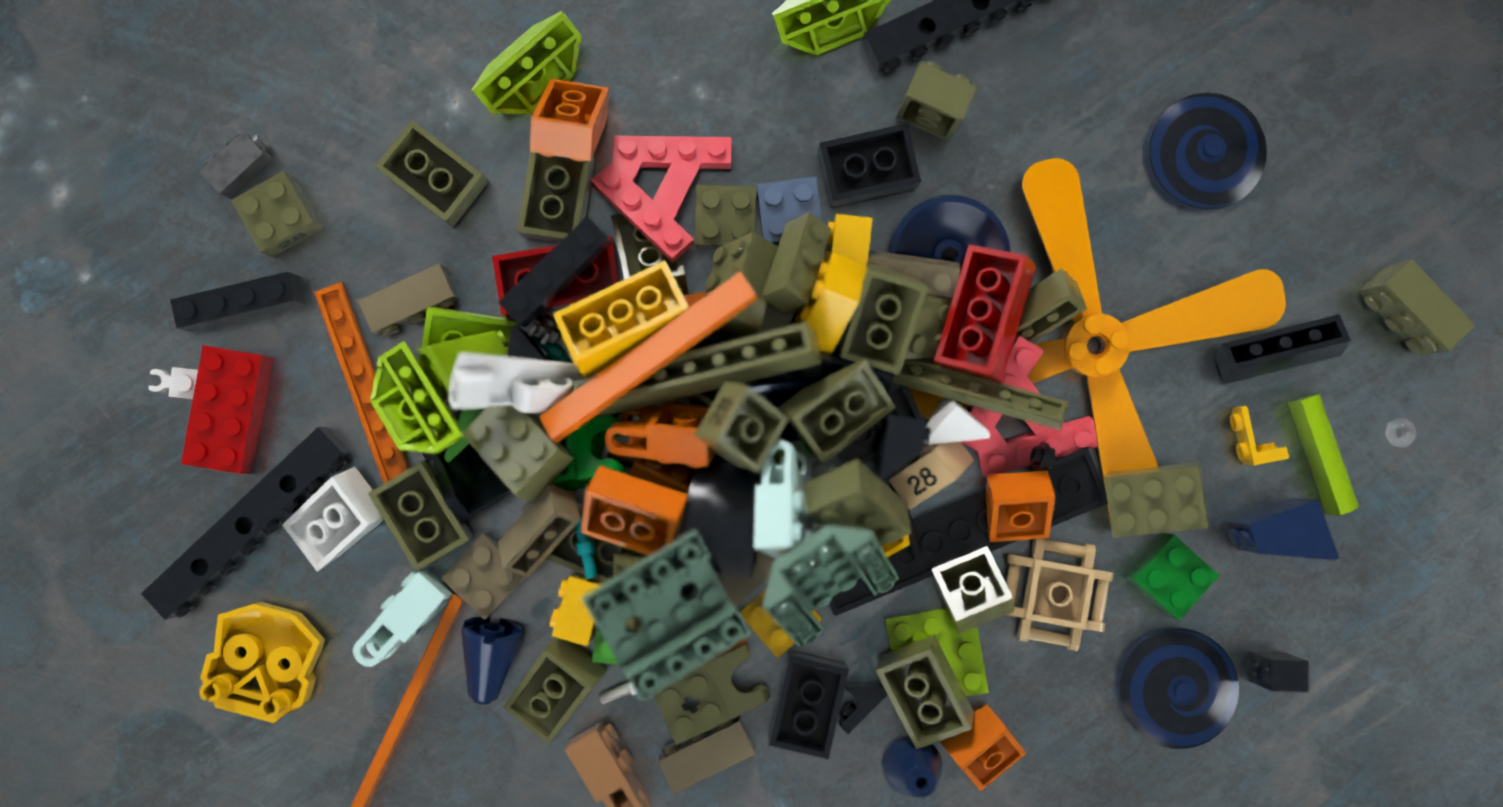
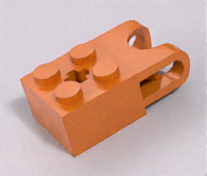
[604,402,716,468]

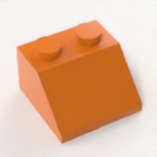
[985,470,1055,542]
[940,704,1027,791]

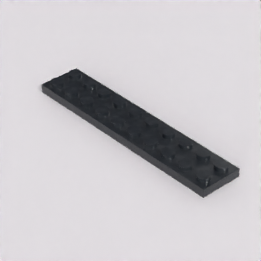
[829,447,1108,616]

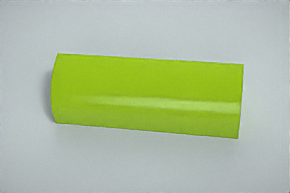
[1287,392,1359,515]

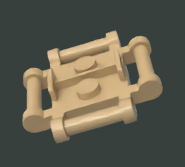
[1006,538,1114,651]

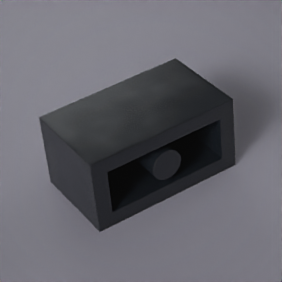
[1246,651,1309,692]

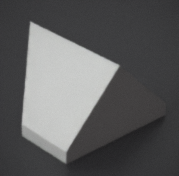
[926,397,990,444]

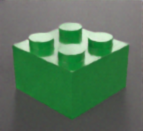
[1125,533,1220,621]

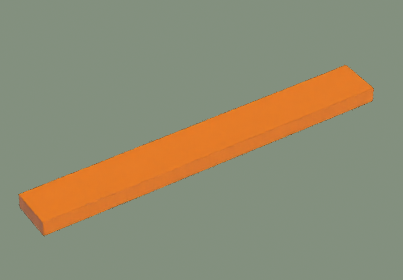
[539,272,759,444]
[314,282,411,484]
[351,593,466,807]

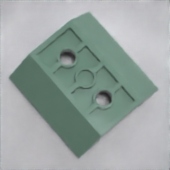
[763,525,899,648]
[581,529,751,702]

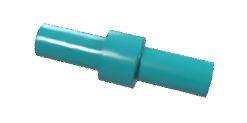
[531,335,574,363]
[575,517,598,579]

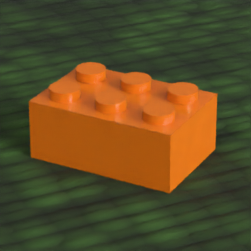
[530,78,609,162]
[580,466,688,556]

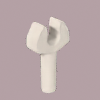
[599,682,636,704]

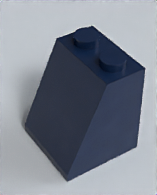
[1228,498,1339,560]

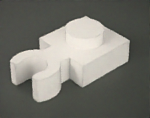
[148,367,198,399]

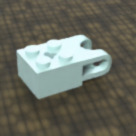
[754,439,814,559]
[353,567,455,667]

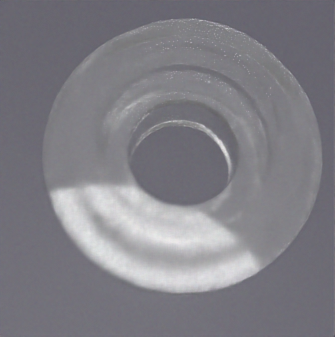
[1384,418,1417,448]

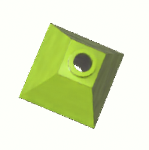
[416,330,509,403]

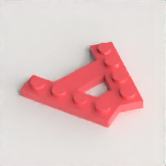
[590,136,732,263]
[961,333,1098,478]

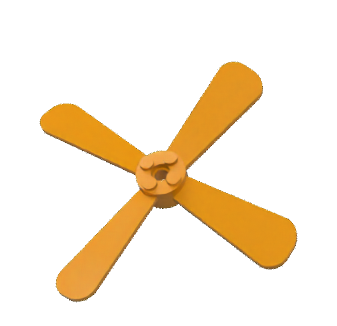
[909,158,1286,517]

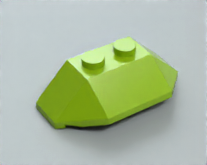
[772,0,891,56]
[471,11,582,114]
[370,341,464,454]

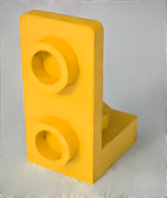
[1230,406,1289,466]

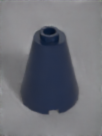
[461,617,522,705]
[883,736,943,798]

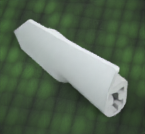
[449,353,584,413]

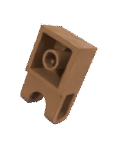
[564,718,650,807]

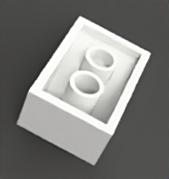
[282,467,384,572]

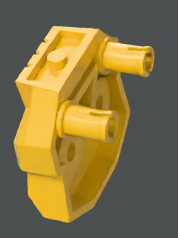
[199,602,325,723]

